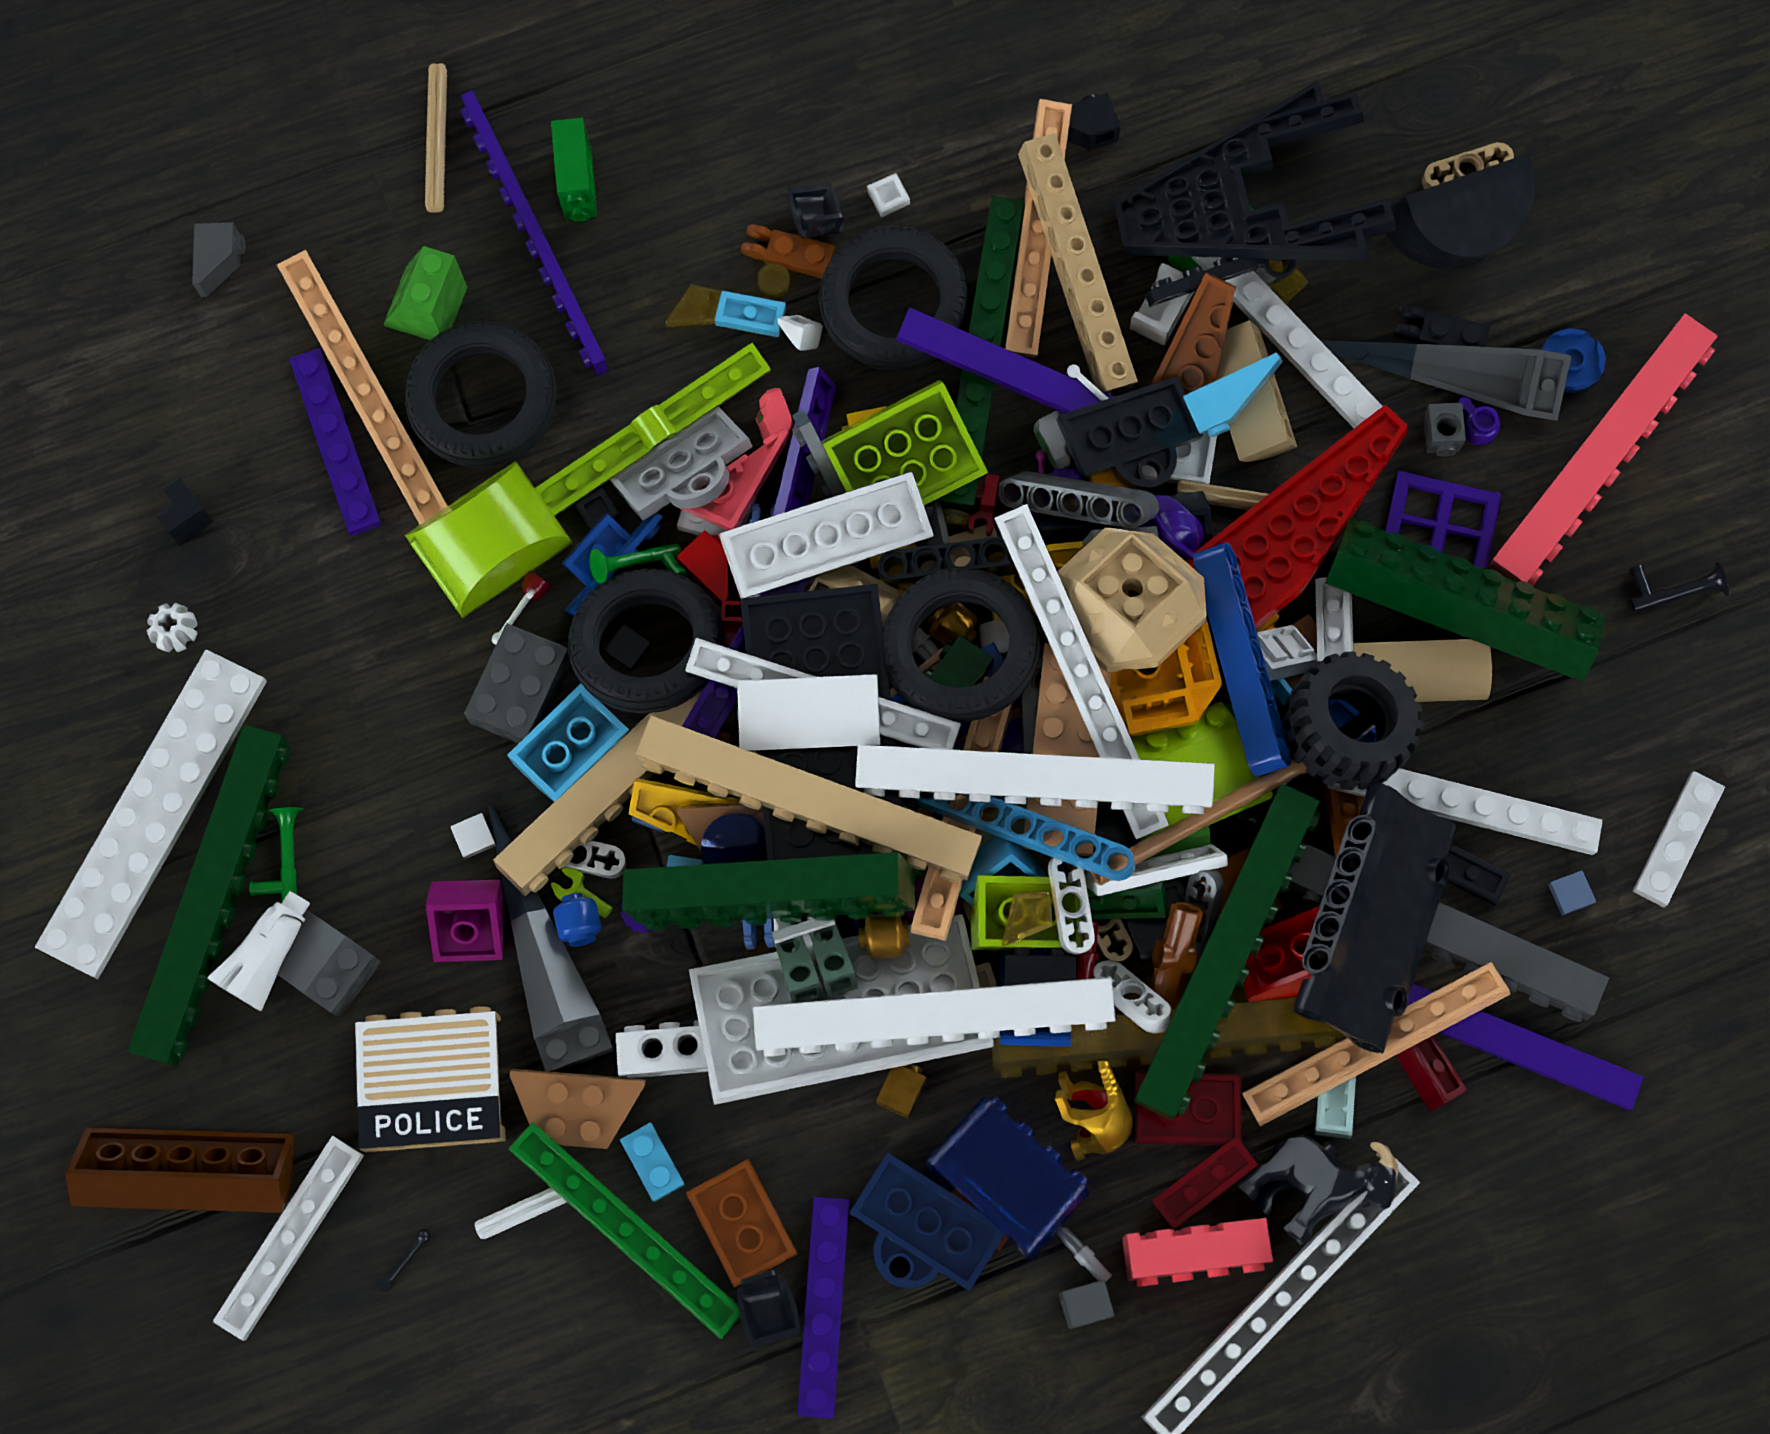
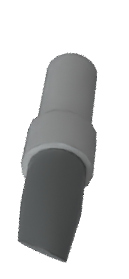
[1057,1228,1112,1282]

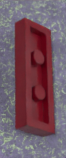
[1151,1136,1258,1230]

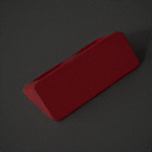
[1395,1035,1467,1111]

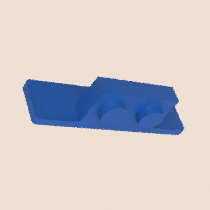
[561,512,663,616]

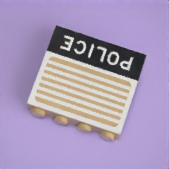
[355,1007,506,1152]

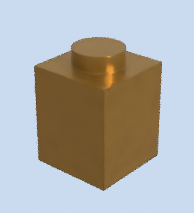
[876,1064,926,1119]

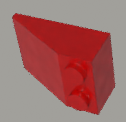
[1243,906,1338,1002]

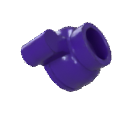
[1458,397,1500,445]

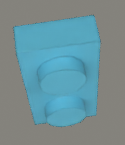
[715,291,786,337]
[620,1122,685,1203]

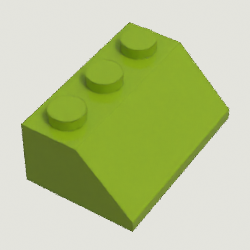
[971,876,1083,951]

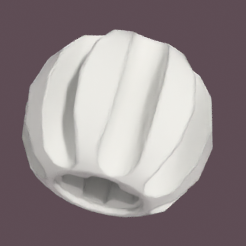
[146,603,198,652]

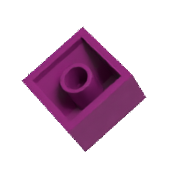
[426,880,504,962]

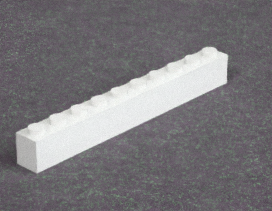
[855,745,1214,814]
[753,977,1115,1056]
[1141,1157,1420,1434]

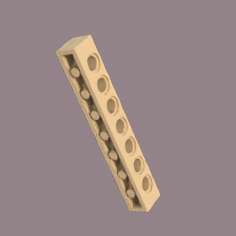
[1018,133,1138,395]

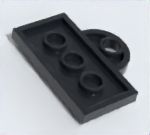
[1056,376,1203,491]

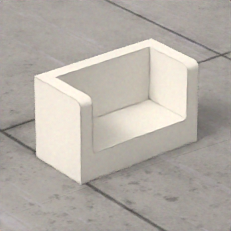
[1130,263,1194,346]

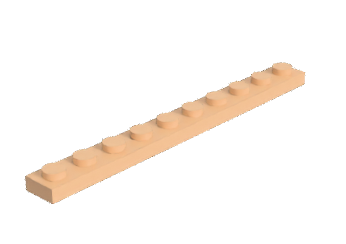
[277,250,447,524]

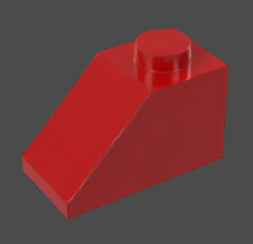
[676,530,731,607]

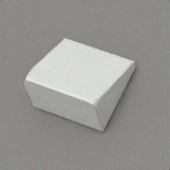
[777,315,823,351]

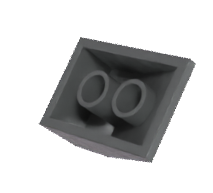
[277,909,381,1018]

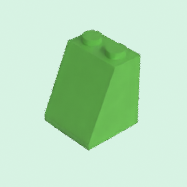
[384,246,468,340]

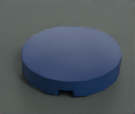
[1541,328,1606,394]

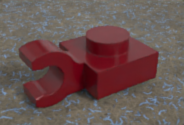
[968,474,1000,537]

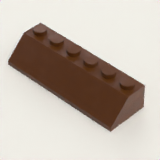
[65,1128,295,1213]

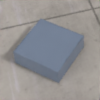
[1548,870,1596,916]

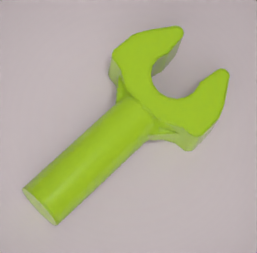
[551,868,613,918]

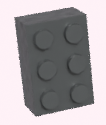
[464,623,571,744]

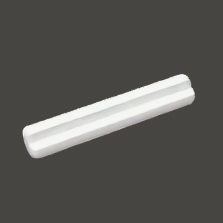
[475,1188,566,1239]

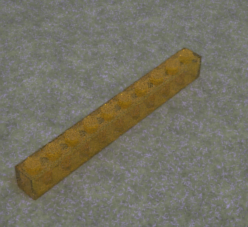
[991,998,1345,1078]

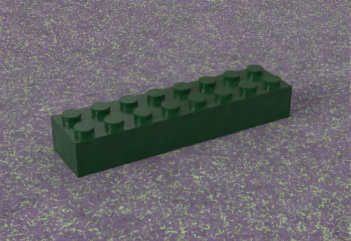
[1325,519,1606,682]
[622,852,915,931]

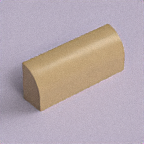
[1216,320,1297,462]
[1352,639,1492,704]

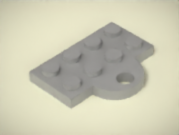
[610,406,753,521]

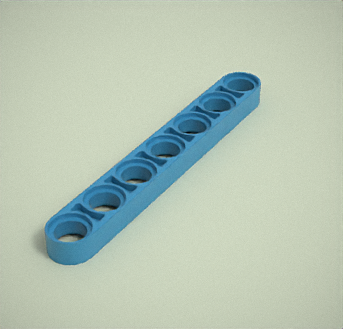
[914,794,1135,881]

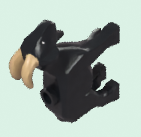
[1235,1136,1398,1245]

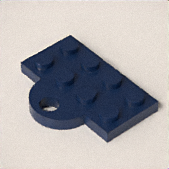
[850,1152,1008,1291]

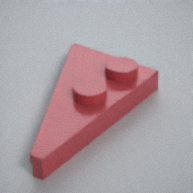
[680,429,791,531]

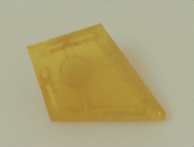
[666,284,722,327]
[1002,891,1053,946]

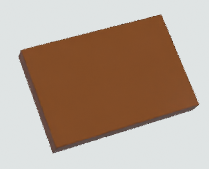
[686,1159,798,1288]

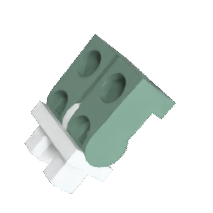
[772,916,858,1003]

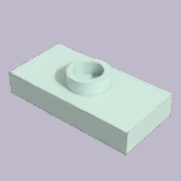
[1315,1076,1356,1139]

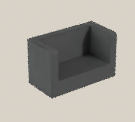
[1059,1280,1114,1329]

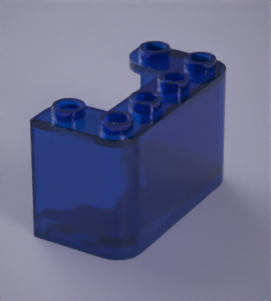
[926,1096,1090,1261]

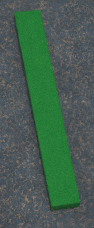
[508,1122,740,1340]

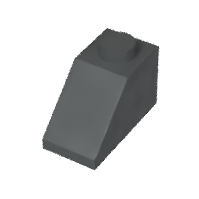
[192,222,245,297]

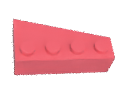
[1122,1218,1273,1287]

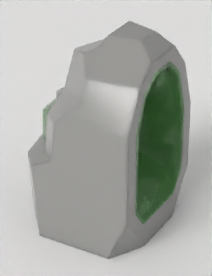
[1033,411,1073,469]

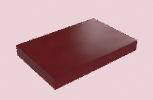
[1134,1072,1241,1146]

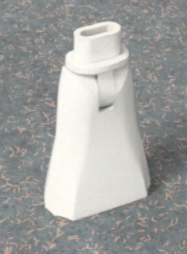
[207,891,310,1011]

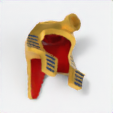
[1055,1061,1133,1161]

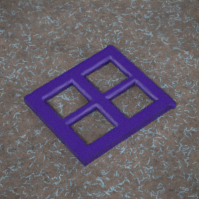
[1385,471,1501,569]

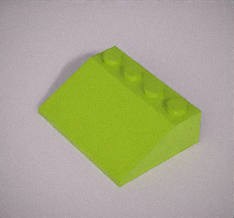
[821,380,988,505]
[1131,701,1273,839]

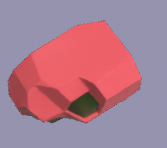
[756,388,794,442]

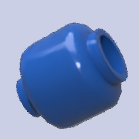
[553,893,602,947]

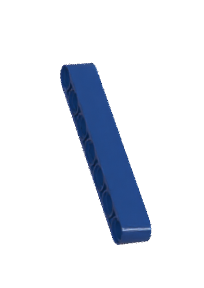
[1193,542,1291,777]

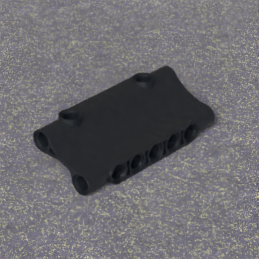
[1292,782,1457,1053]

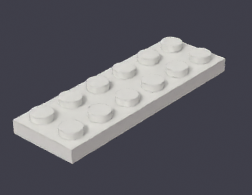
[719,472,934,599]

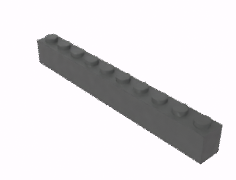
[1286,841,1610,1022]

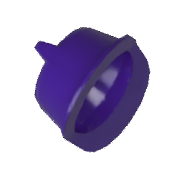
[1136,495,1204,561]

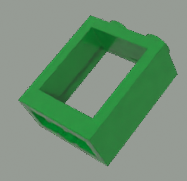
[551,118,597,222]

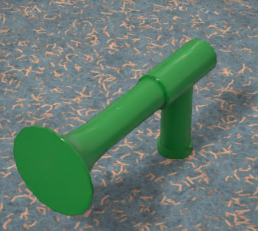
[589,543,688,583]
[249,807,304,903]

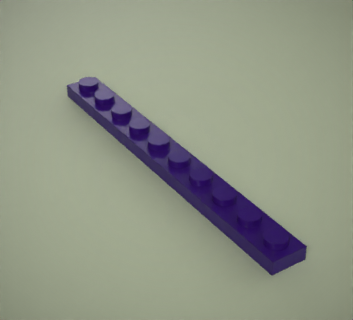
[460,91,609,376]

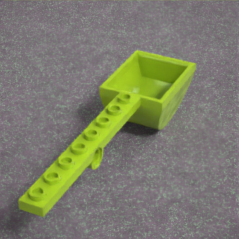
[404,343,771,618]

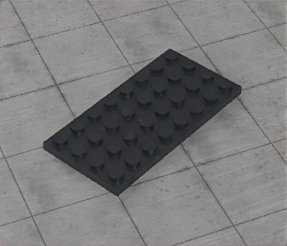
[740,583,904,860]

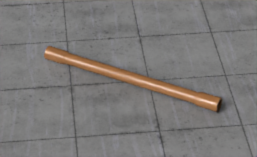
[1091,757,1308,885]

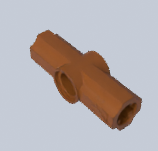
[1149,902,1203,1011]

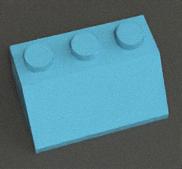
[507,684,629,802]

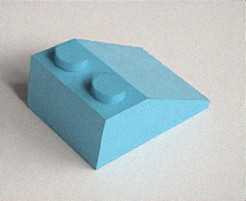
[1183,353,1282,438]

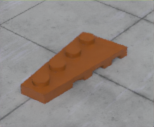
[1151,272,1236,395]

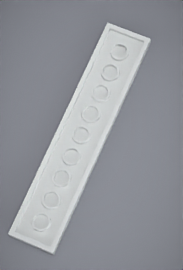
[35,650,267,979]

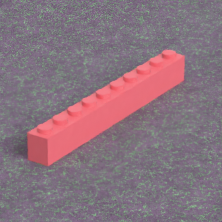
[1487,313,1718,586]

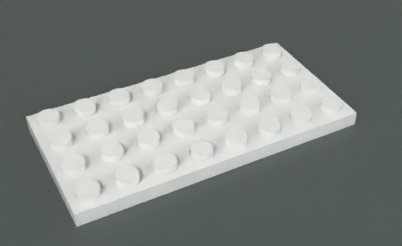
[689,914,993,1105]

